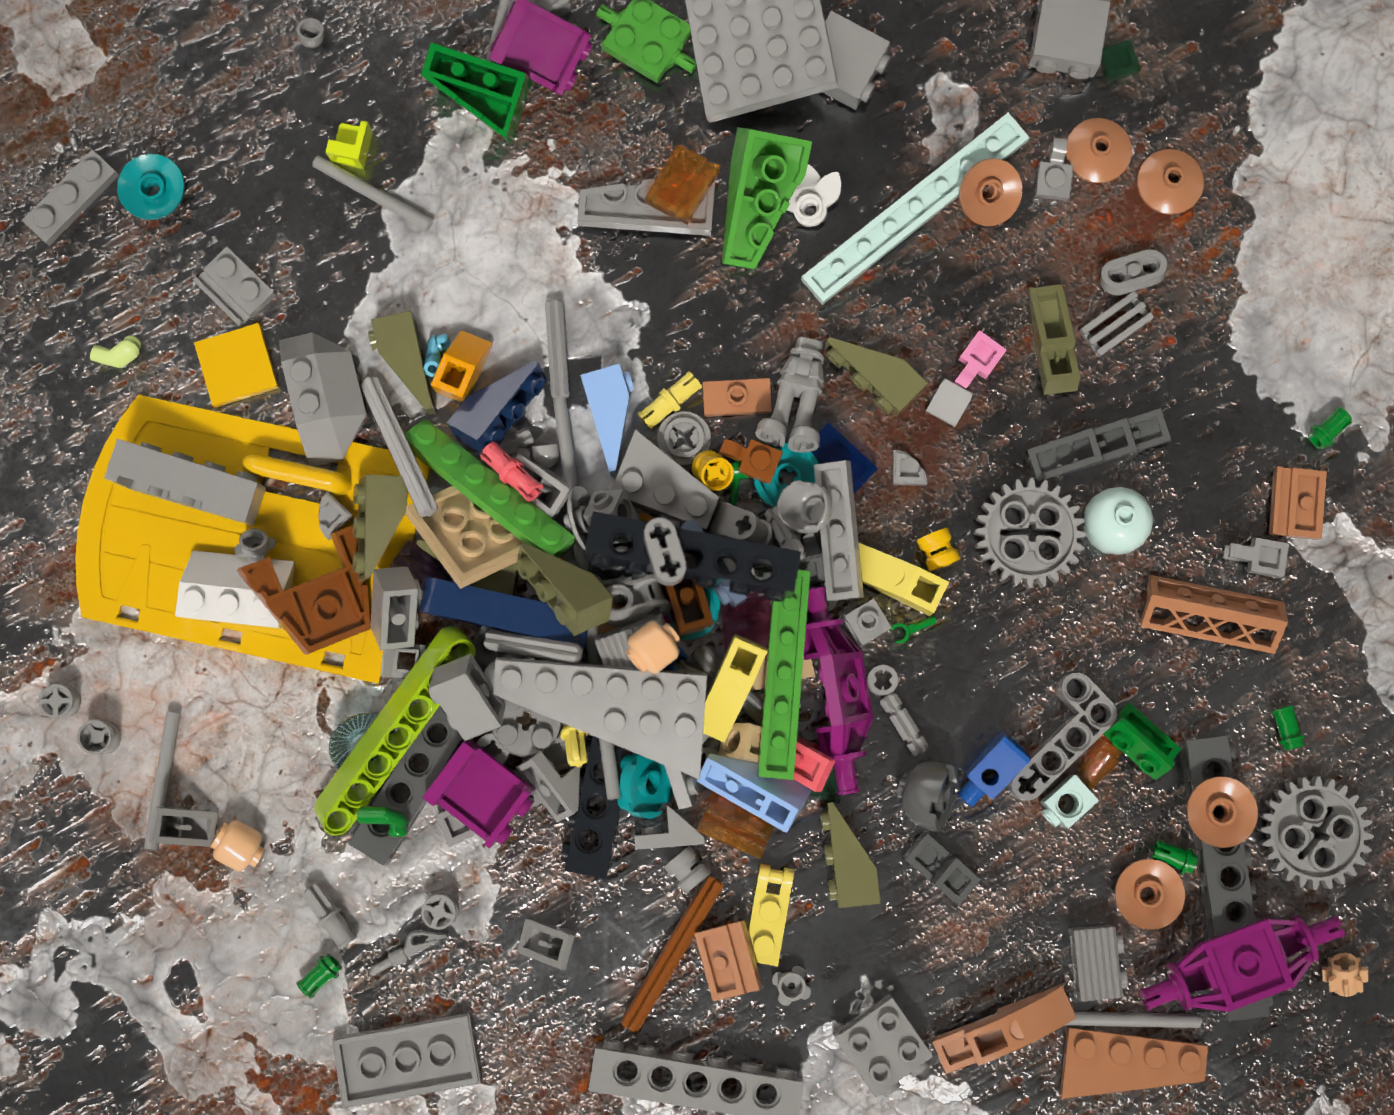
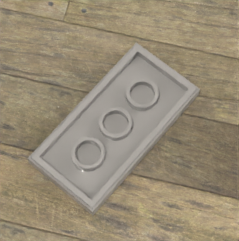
[332,1012,482,1109]

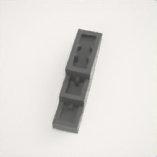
[1027,408,1172,482]

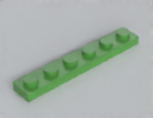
[405,418,575,558]
[757,570,810,780]

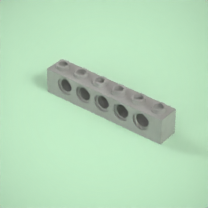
[588,1039,804,1115]

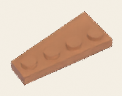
[1059,1026,1208,1099]

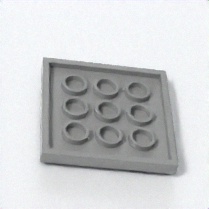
[685,0,839,123]

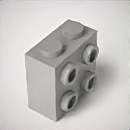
[1028,0,1110,79]
[823,11,891,110]
[833,994,933,1098]

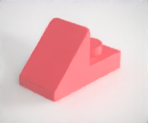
[794,736,836,792]

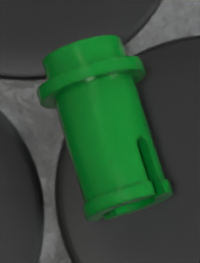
[1308,407,1353,449]
[1271,706,1306,751]
[1151,839,1198,875]
[296,953,342,999]

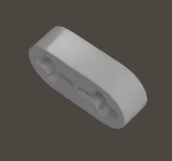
[643,517,686,586]

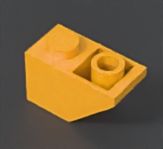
[431,330,493,403]

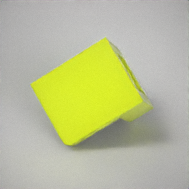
[326,120,373,169]

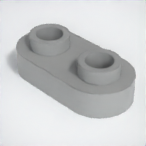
[1100,249,1167,295]

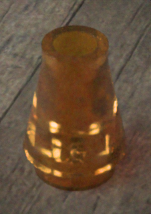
[1077,737,1123,790]

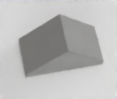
[509,453,571,519]
[149,806,218,847]
[517,918,578,970]

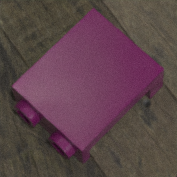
[487,0,593,96]
[422,739,536,849]

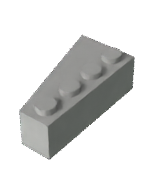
[104,439,266,526]

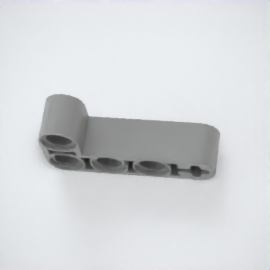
[1007,672,1117,801]

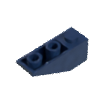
[447,361,547,456]

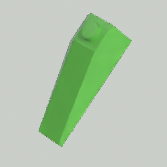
[722,127,812,269]

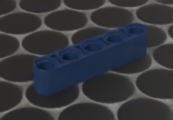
[419,577,588,648]

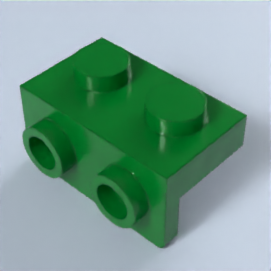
[1103,702,1182,780]

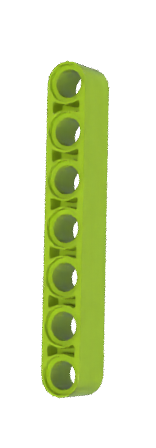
[314,626,476,836]

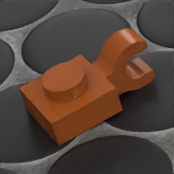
[720,439,783,485]

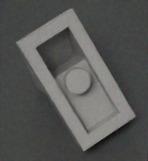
[516,751,580,822]
[634,804,705,850]

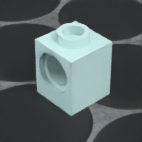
[1039,774,1099,829]

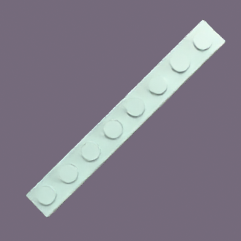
[801,113,1030,305]

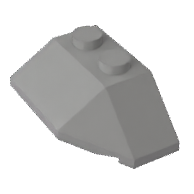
[279,332,367,467]

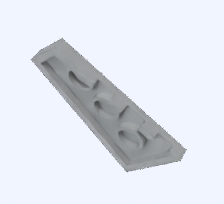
[577,169,716,236]

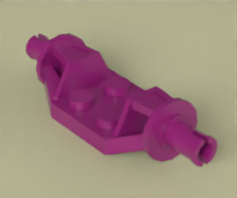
[804,587,873,795]
[1139,915,1345,1012]

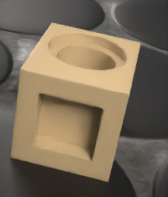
[718,723,761,764]

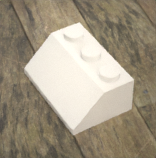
[175,550,296,629]

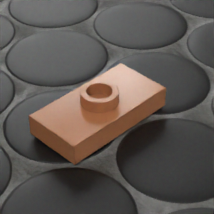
[703,378,772,417]

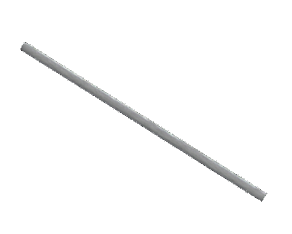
[553,397,621,800]

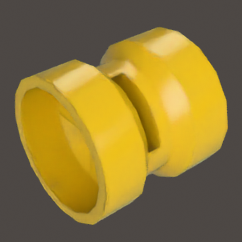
[691,450,734,491]
[916,528,961,572]

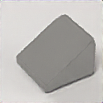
[925,378,974,427]

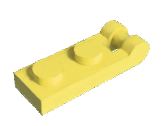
[748,863,794,966]

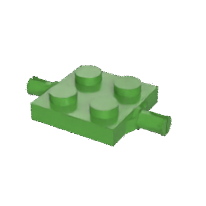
[596,0,697,84]

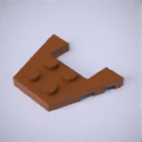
[237,526,371,655]

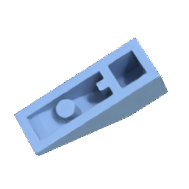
[581,363,634,477]
[697,754,811,833]

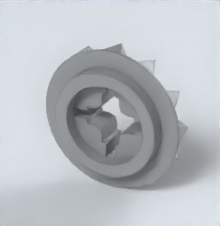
[657,411,711,465]

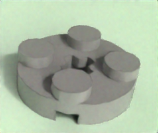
[492,698,561,757]

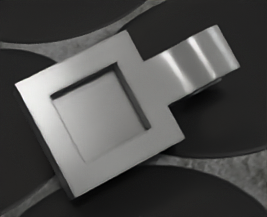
[1034,138,1073,201]
[1222,538,1289,578]

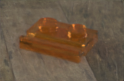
[645,144,720,225]
[697,791,774,859]

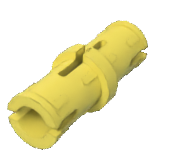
[637,371,702,430]

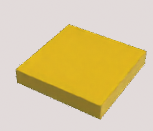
[194,323,279,408]

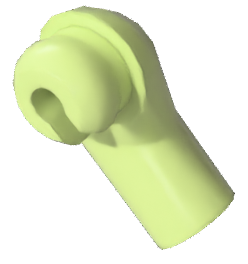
[90,336,141,368]

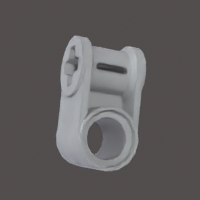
[707,501,775,545]
[606,574,672,627]

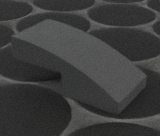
[902,831,981,906]

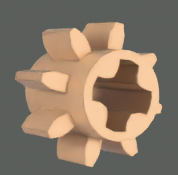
[1322,953,1368,997]

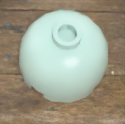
[1083,487,1154,555]

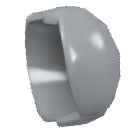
[777,480,833,534]

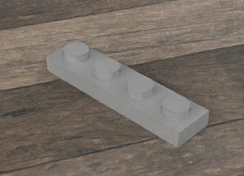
[814,460,864,601]

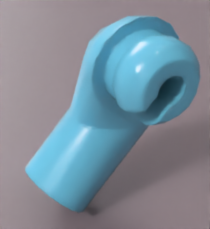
[423,333,451,377]

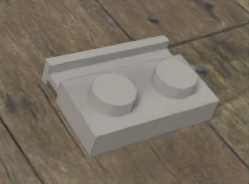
[192,246,276,328]

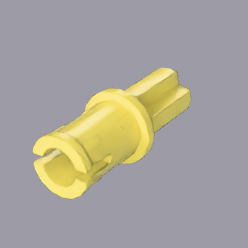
[560,723,588,768]

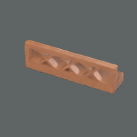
[1140,575,1288,654]

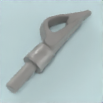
[369,930,448,976]

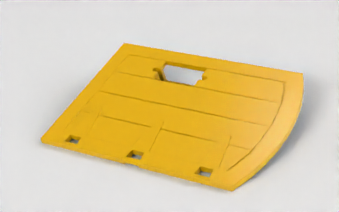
[75,395,431,684]

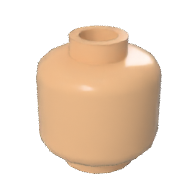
[626,621,680,674]
[210,820,265,871]

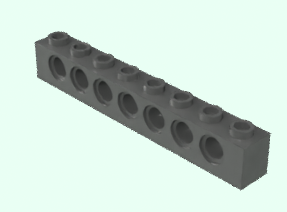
[348,625,515,866]
[1178,735,1273,1022]

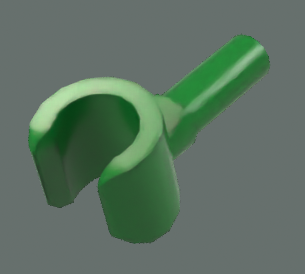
[728,461,750,506]
[890,616,937,644]

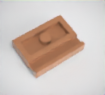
[1269,466,1327,540]
[694,920,763,1002]

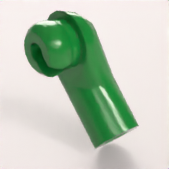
[357,806,409,837]

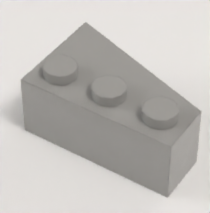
[611,429,719,532]

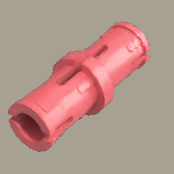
[480,442,543,502]

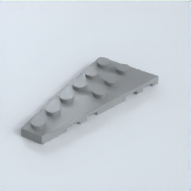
[493,657,707,779]

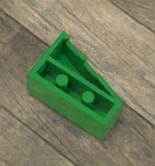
[421,42,532,145]

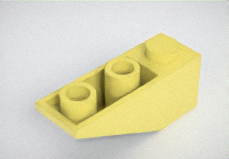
[859,543,949,616]
[703,633,767,742]

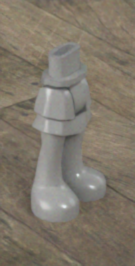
[755,337,824,452]

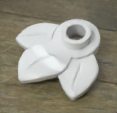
[787,164,842,227]

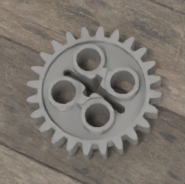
[974,478,1086,589]
[1257,776,1374,890]

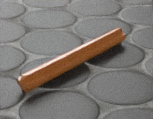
[621,875,723,1032]

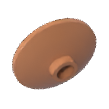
[1065,118,1132,183]
[1137,149,1204,215]
[959,158,1022,226]
[1186,777,1258,848]
[1115,859,1185,930]

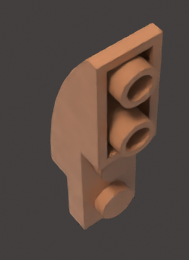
[932,984,1076,1074]

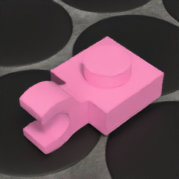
[954,330,1007,389]

